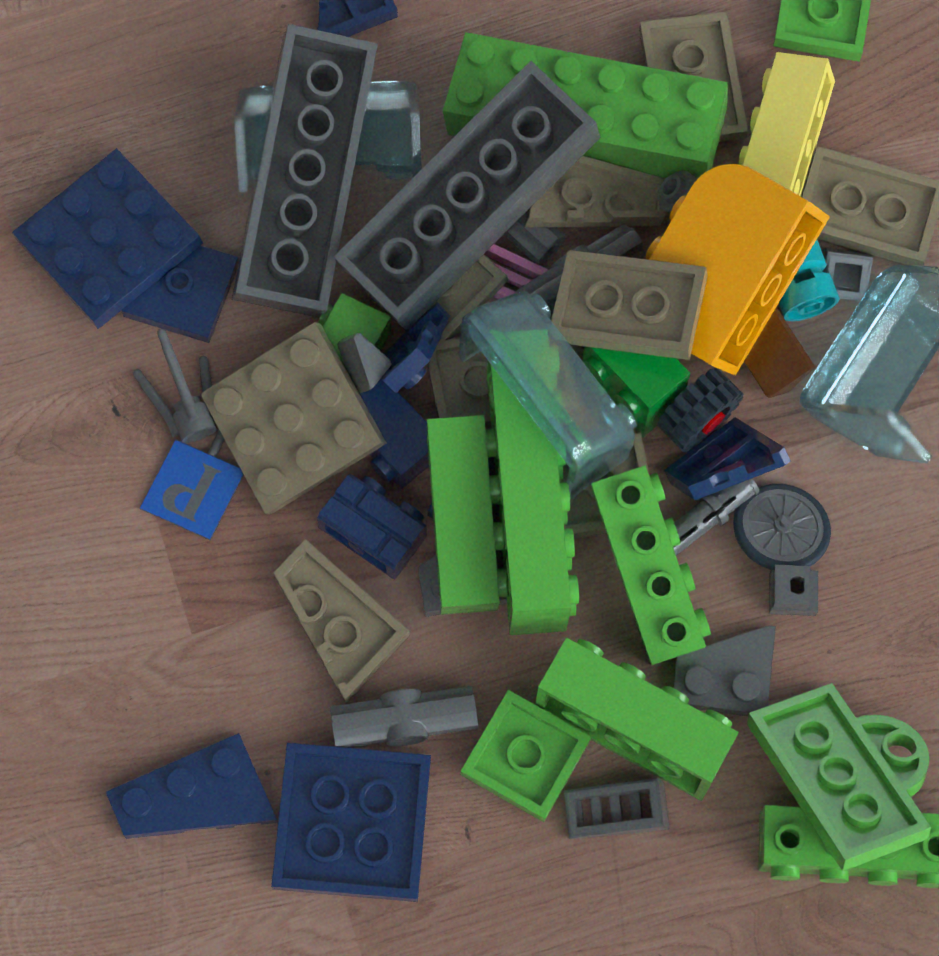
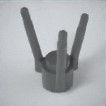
[133,328,217,443]

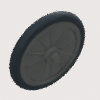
[733,484,831,570]

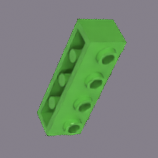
[426,415,508,615]
[590,465,711,665]
[758,805,939,888]

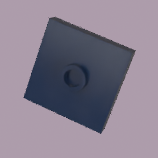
[122,246,239,343]

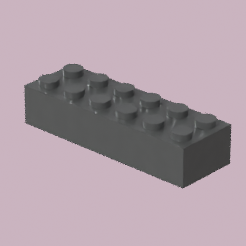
[231,24,378,318]
[334,61,601,331]

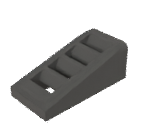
[564,778,669,839]

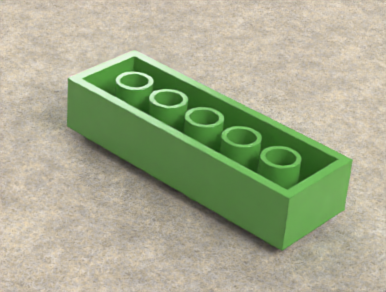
[443,32,728,178]
[486,332,579,635]

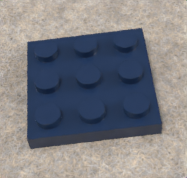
[12,148,203,329]
[271,743,431,902]

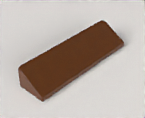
[744,307,816,398]

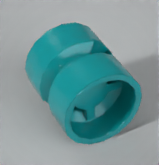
[778,240,840,322]

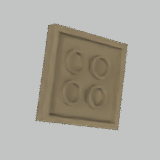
[200,322,387,514]

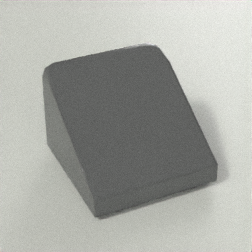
[823,247,873,302]
[337,333,392,394]

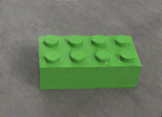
[535,637,739,801]

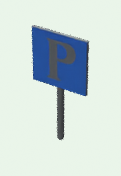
[140,430,244,541]

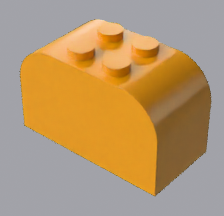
[646,164,830,376]

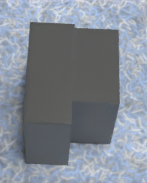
[769,565,818,616]

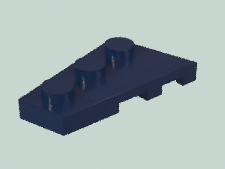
[106,733,278,839]

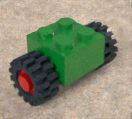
[580,346,744,452]

